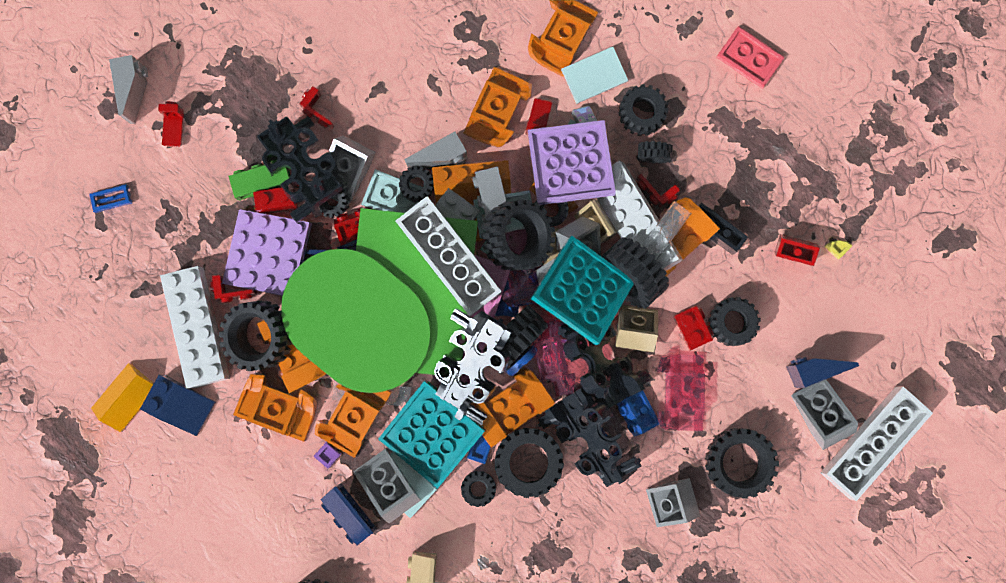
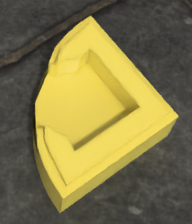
[824,240,853,259]

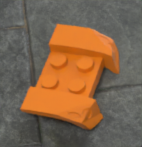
[528,0,598,77]
[463,67,532,147]
[663,197,720,277]
[257,320,326,393]
[473,368,555,447]
[233,374,317,442]
[315,384,392,458]

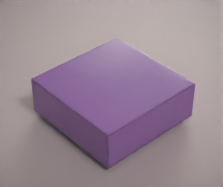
[314,442,341,469]

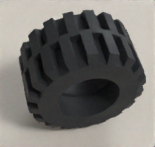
[618,84,669,136]
[708,297,761,346]

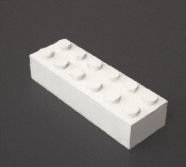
[597,161,683,271]
[396,196,502,316]
[160,266,230,389]
[820,387,933,501]

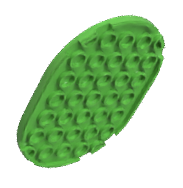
[281,249,431,393]

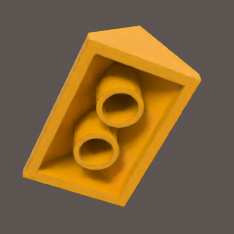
[91,363,154,432]

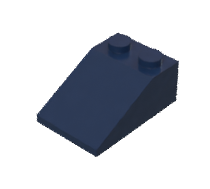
[786,357,859,388]
[140,375,216,436]

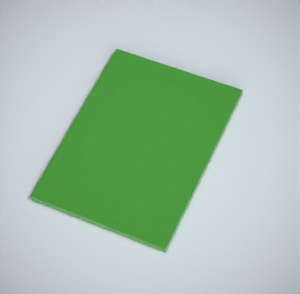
[356,208,478,375]

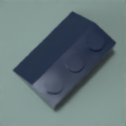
[320,483,377,545]

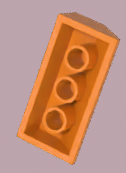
[432,160,511,205]

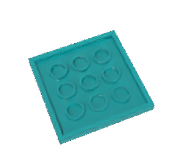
[531,235,634,345]
[378,380,486,489]

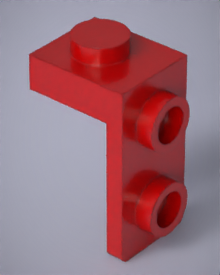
[299,86,335,130]
[525,98,552,135]
[158,101,184,147]
[636,174,680,208]
[210,275,257,303]

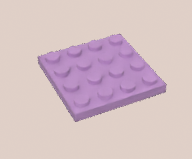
[528,120,616,205]
[222,209,312,296]

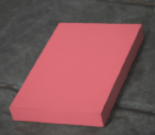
[716,26,785,89]

